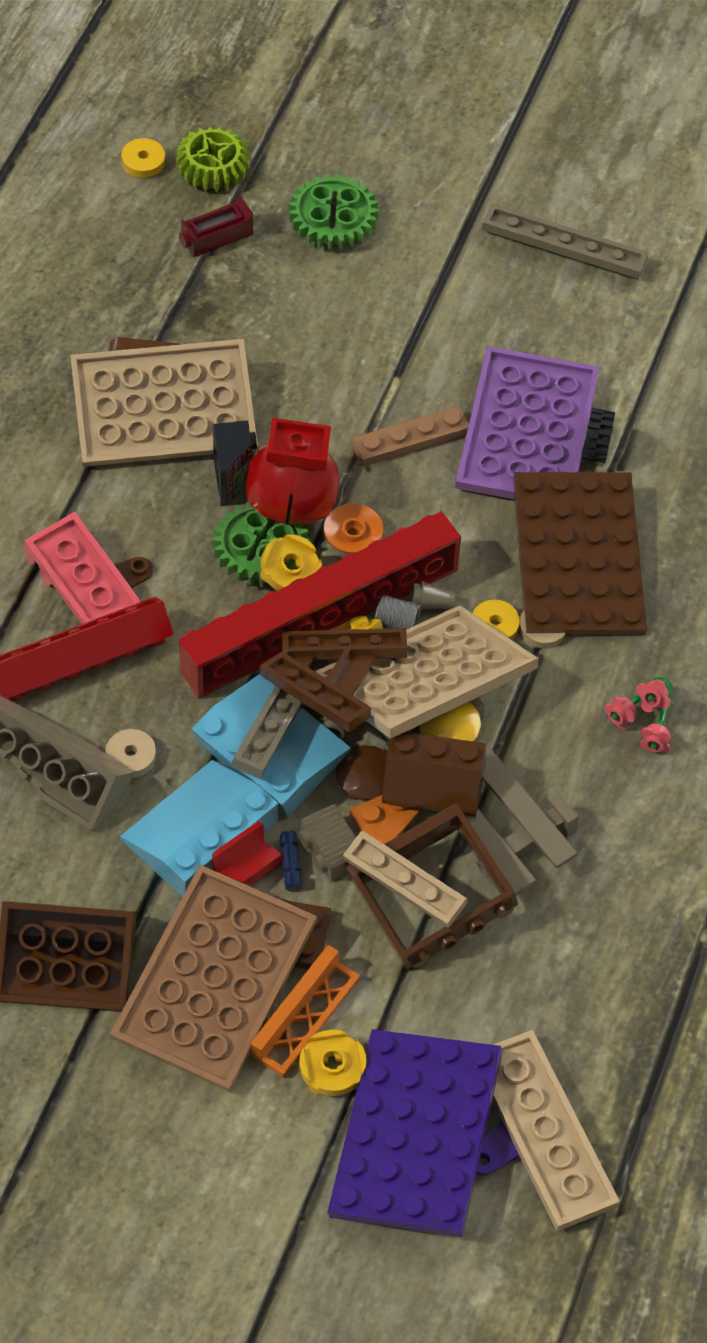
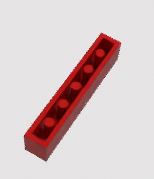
[0,597,174,701]

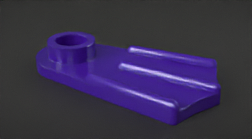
[477,1121,520,1176]

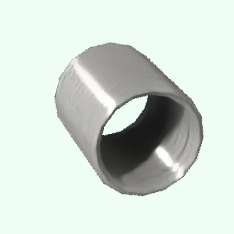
[375,595,421,630]

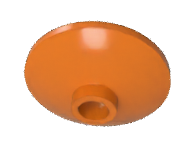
[324,503,383,554]

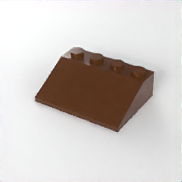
[0,901,137,1011]

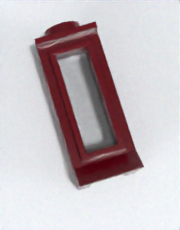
[179,195,253,257]

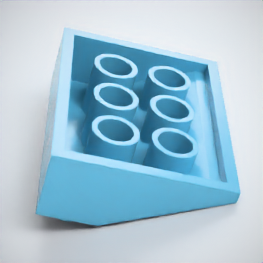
[192,674,351,818]
[120,760,278,897]

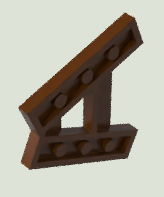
[260,628,407,732]

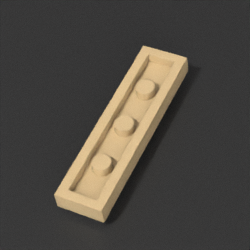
[343,831,468,928]

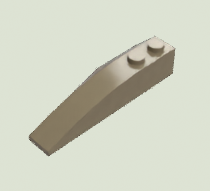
[0,696,135,831]

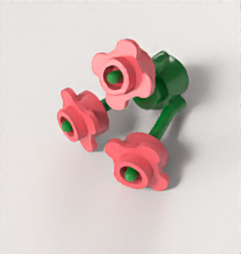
[604,677,674,753]

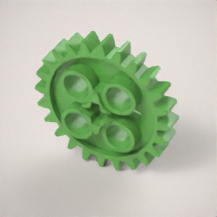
[289,173,379,250]
[212,502,310,587]

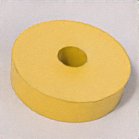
[121,138,165,178]
[472,600,520,641]

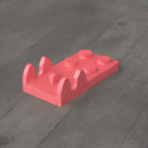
[24,512,141,624]

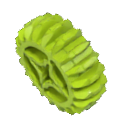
[176,125,250,193]

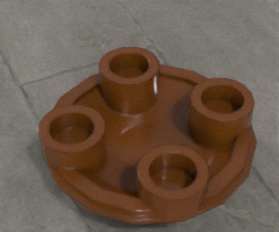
[336,745,387,800]

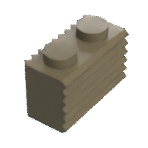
[298,804,356,881]

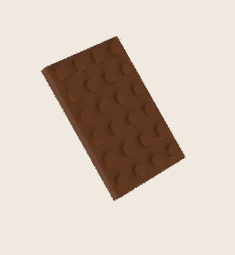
[513,472,647,636]

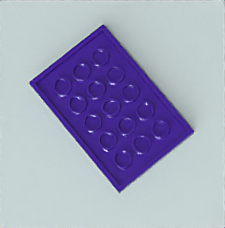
[327,1029,503,1237]

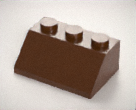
[382,732,486,817]

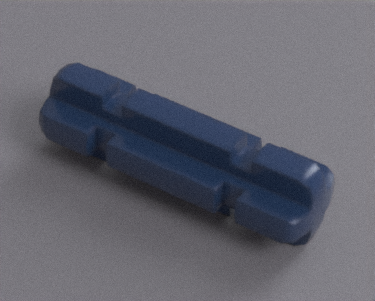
[280,831,302,891]

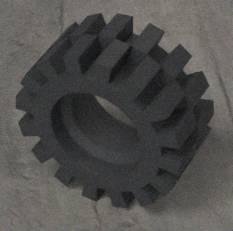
[582,408,615,463]

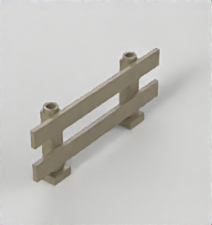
[383,697,578,895]

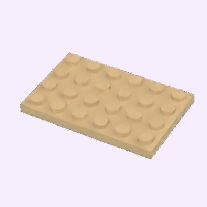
[70,339,258,467]
[315,605,538,739]

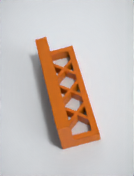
[250,945,360,1078]

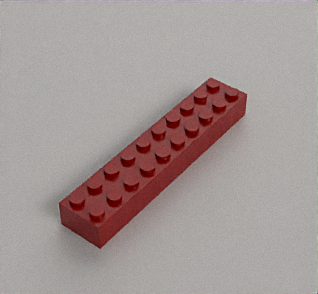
[179,511,461,699]

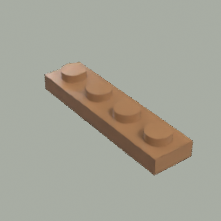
[352,406,469,467]

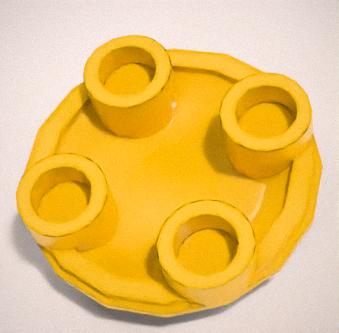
[419,702,481,741]

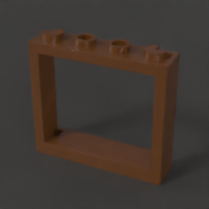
[346,802,518,970]

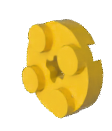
[260,534,322,590]
[299,1030,366,1096]

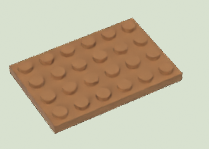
[110,865,317,1092]

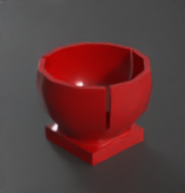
[244,417,340,524]

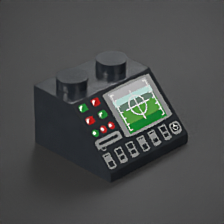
[213,420,257,506]

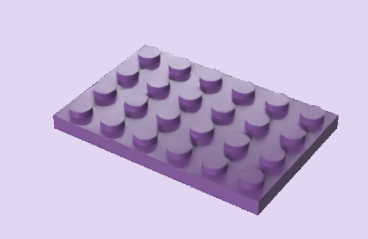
[455,346,600,499]

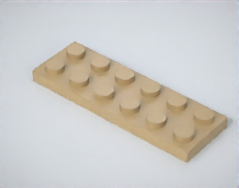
[492,1029,620,1231]

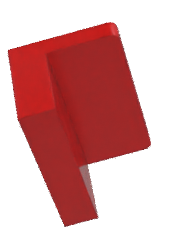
[212,821,282,886]

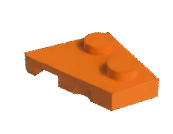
[349,795,420,844]

